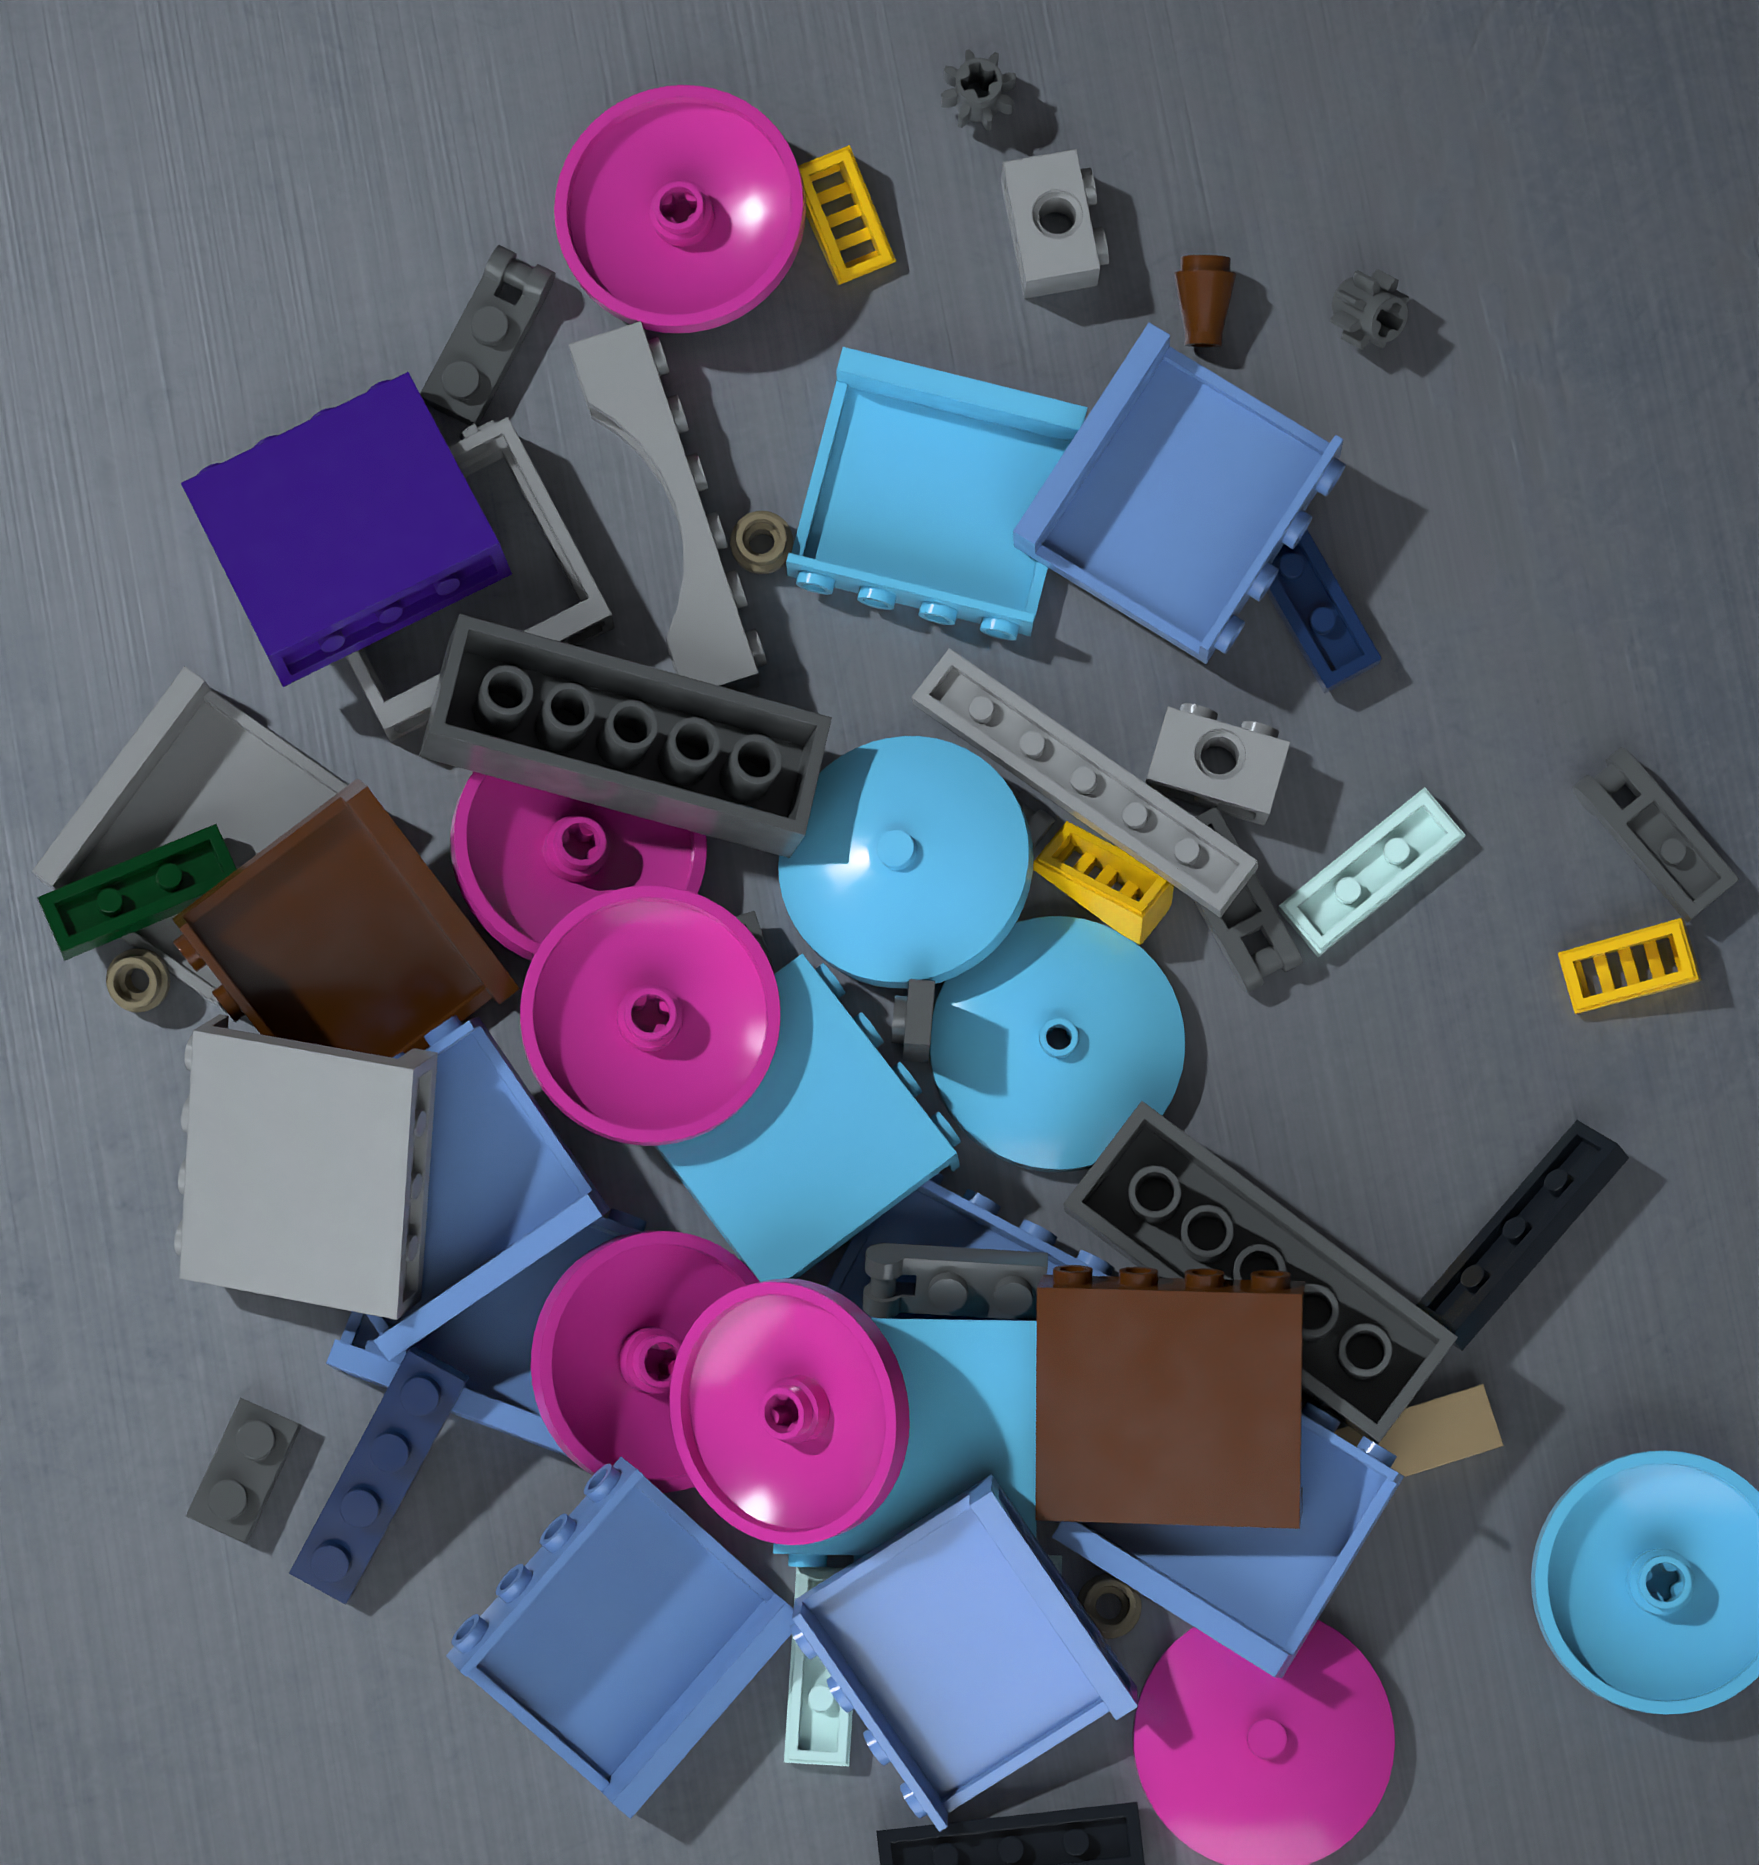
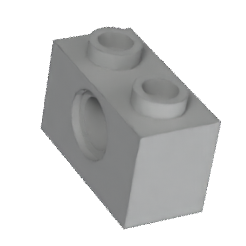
[1001,149,1109,299]
[1145,703,1290,826]

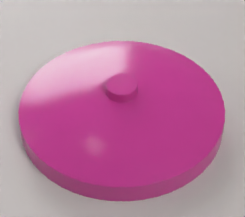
[554,85,806,334]
[450,771,707,961]
[520,885,780,1146]
[531,1230,759,1493]
[669,1278,910,1545]
[1132,1620,1395,1865]

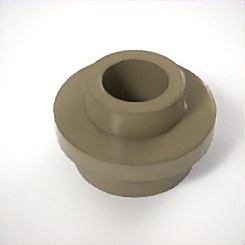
[730,511,793,574]
[106,948,171,1013]
[1077,1573,1142,1639]

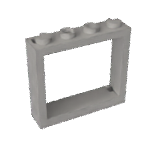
[346,417,615,742]

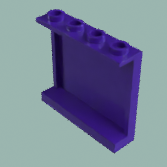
[181,372,512,687]

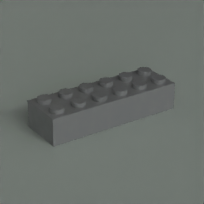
[419,614,832,858]
[1063,1101,1458,1444]

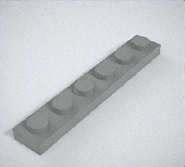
[911,648,1258,918]

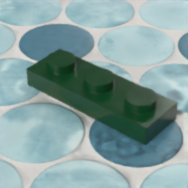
[37,824,237,961]

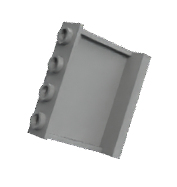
[32,666,348,1013]
[174,1014,438,1320]

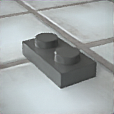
[891,979,935,1063]
[186,1397,302,1544]

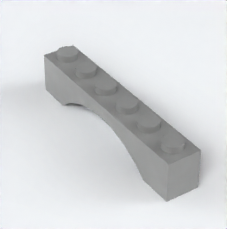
[569,321,767,692]

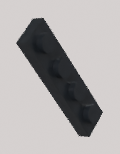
[1416,1120,1629,1351]
[876,1802,1145,1865]

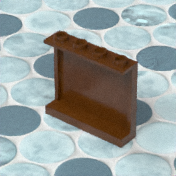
[172,778,520,1058]
[1036,1265,1305,1529]

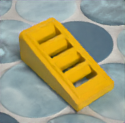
[798,145,897,286]
[1033,821,1174,945]
[1558,918,1702,1014]

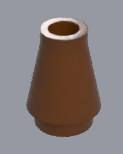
[1174,255,1236,348]

